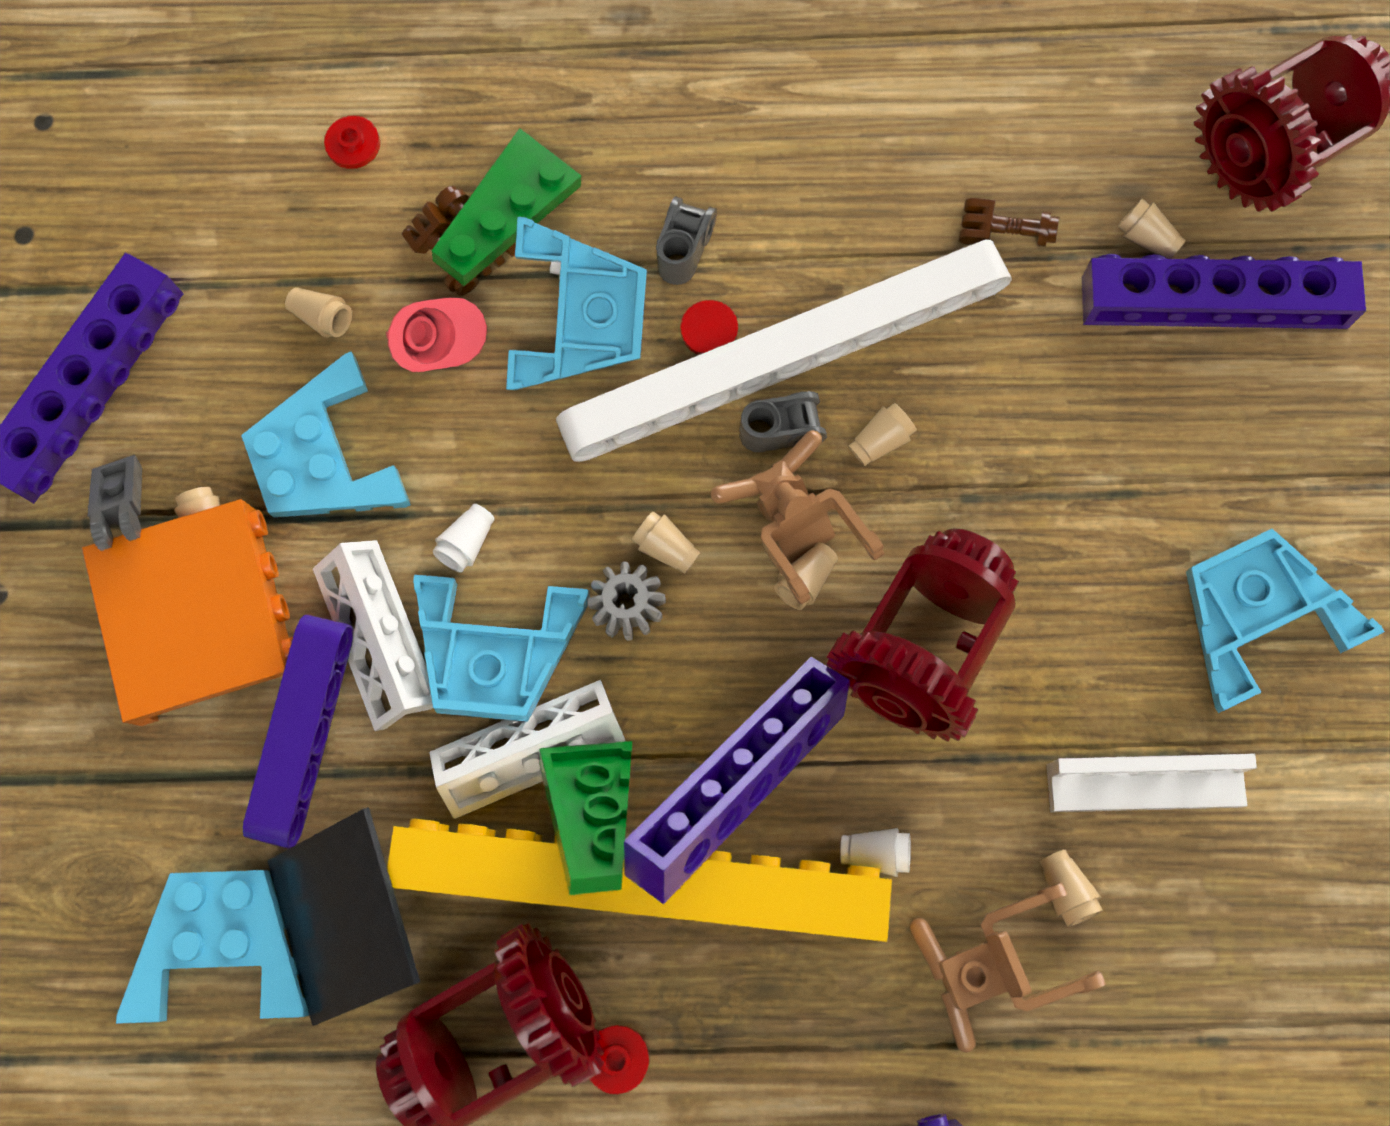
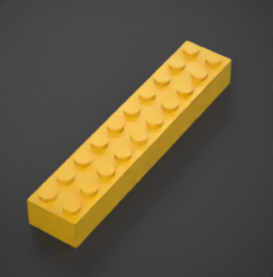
[387,819,892,942]

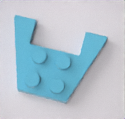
[506,217,647,390]
[241,352,411,518]
[1186,529,1385,713]
[413,575,590,722]
[116,870,309,1023]

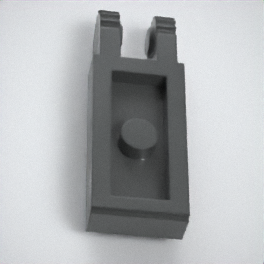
[87,455,142,551]

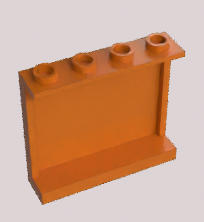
[82,499,293,726]

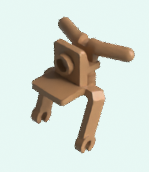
[711,430,885,605]
[910,882,1106,1052]

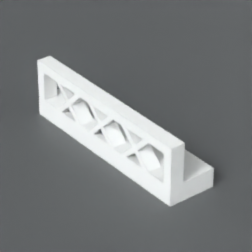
[312,540,433,731]
[429,680,626,819]
[1047,754,1257,812]

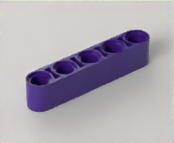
[243,614,353,849]

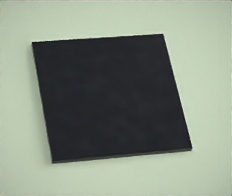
[267,808,420,1026]

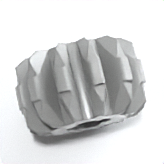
[587,561,666,641]

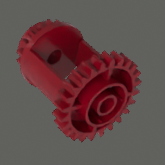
[1193,34,1390,212]
[826,528,1019,742]
[376,923,604,1126]

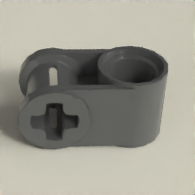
[656,196,717,285]
[739,391,827,453]

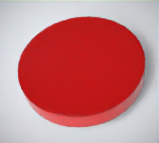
[324,115,380,169]
[680,300,738,355]
[589,1025,650,1094]

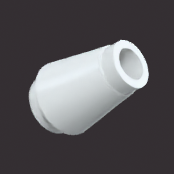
[433,504,495,572]
[841,828,911,877]

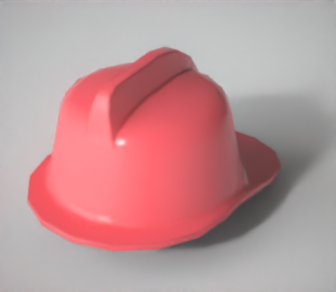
[386,297,487,372]

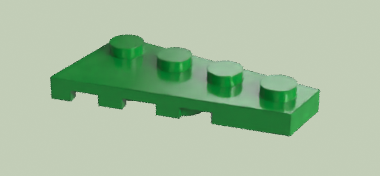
[431,128,582,286]
[539,741,633,895]

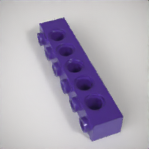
[0,252,184,504]
[1082,254,1366,329]
[624,657,850,905]

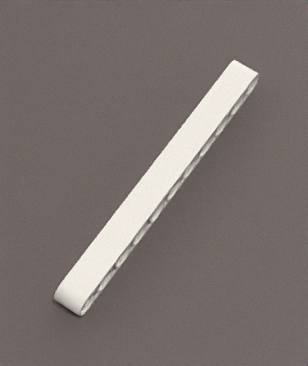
[556,240,1012,462]

